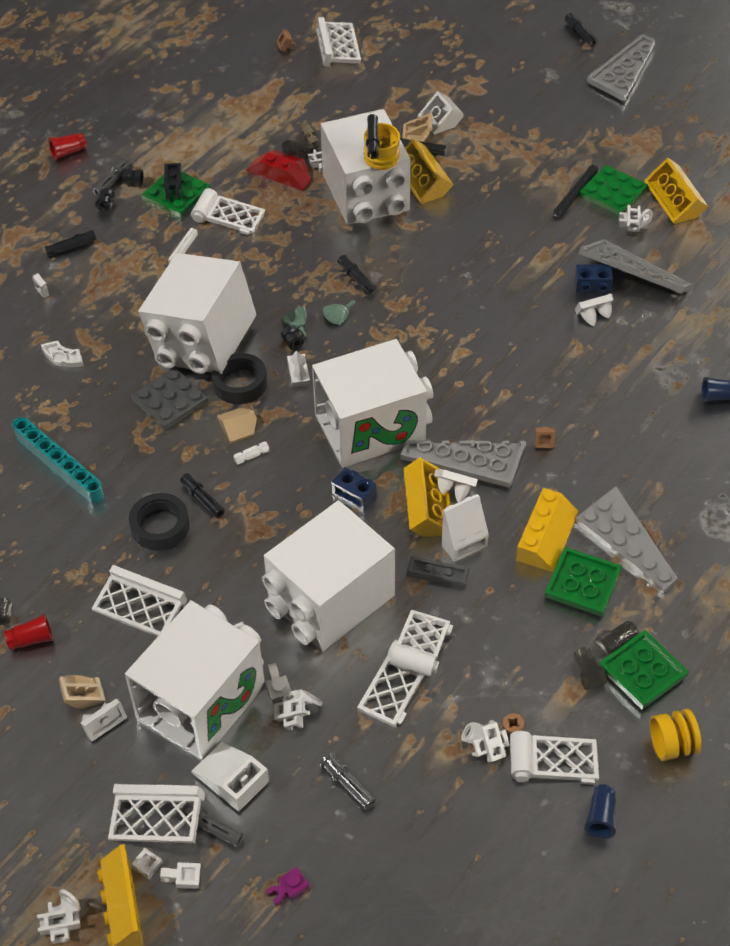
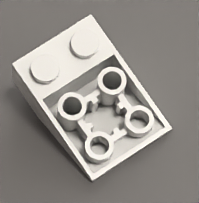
[442,494,489,562]
[191,742,269,812]

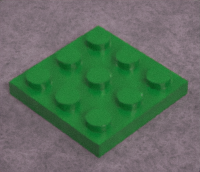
[579,165,648,215]
[141,171,211,218]
[544,547,622,617]
[598,630,689,710]

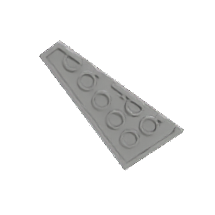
[587,34,655,101]
[578,239,692,294]
[400,440,526,488]
[575,486,678,594]

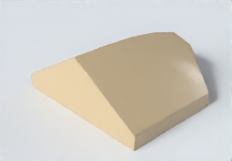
[403,113,433,142]
[217,408,257,444]
[58,675,105,710]

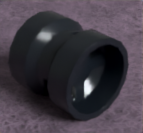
[123,168,144,186]
[95,188,116,212]
[281,325,305,350]

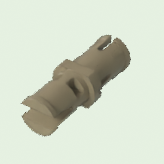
[300,121,320,149]

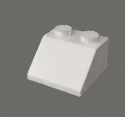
[418,91,464,134]

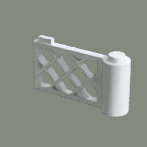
[191,188,265,235]
[390,610,453,677]
[357,639,425,727]
[510,731,599,785]

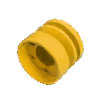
[364,123,400,170]
[650,708,701,761]

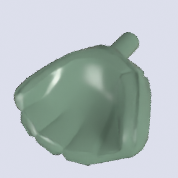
[322,300,356,326]
[282,307,307,338]

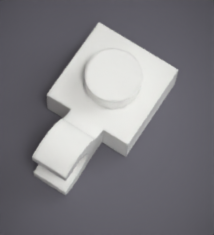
[266,662,291,703]
[160,863,201,889]

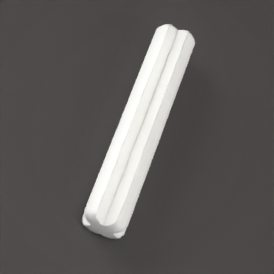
[168,228,198,263]

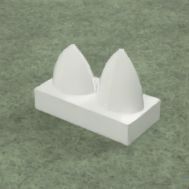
[575,294,614,326]
[287,351,310,388]
[434,469,478,503]
[80,699,128,741]

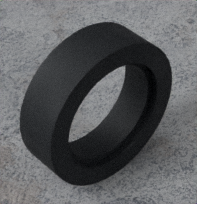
[211,353,268,404]
[129,493,190,551]

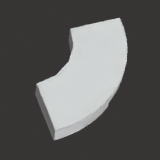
[41,341,83,367]

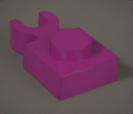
[266,867,310,906]

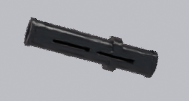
[565,13,598,47]
[366,114,380,159]
[45,230,96,257]
[337,255,377,295]
[180,473,225,518]

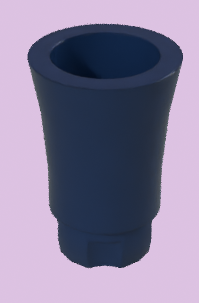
[701,377,730,402]
[584,784,616,838]

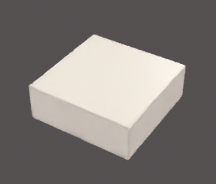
[33,274,49,298]
[130,848,163,880]

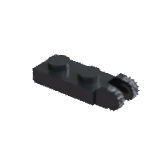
[164,163,181,199]

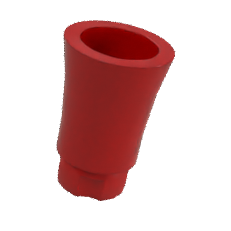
[48,133,87,160]
[4,614,53,650]

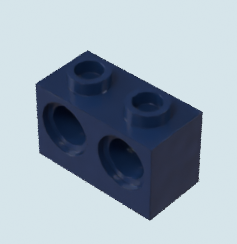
[575,264,613,292]
[331,467,377,511]

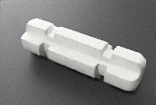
[233,441,269,465]

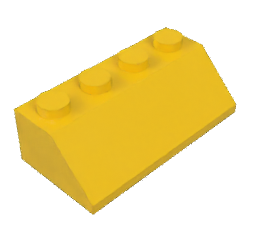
[405,139,454,204]
[644,158,709,224]
[404,457,450,537]
[516,488,579,572]
[97,844,143,946]

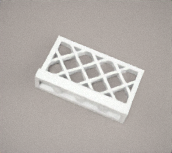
[316,17,361,67]
[92,565,187,637]
[108,784,205,843]

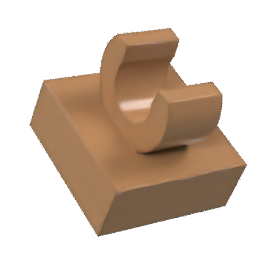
[277,29,296,52]
[535,426,555,448]

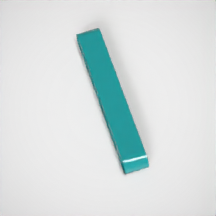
[12,417,104,504]

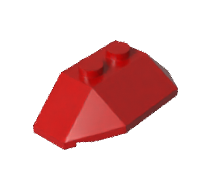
[247,150,311,191]

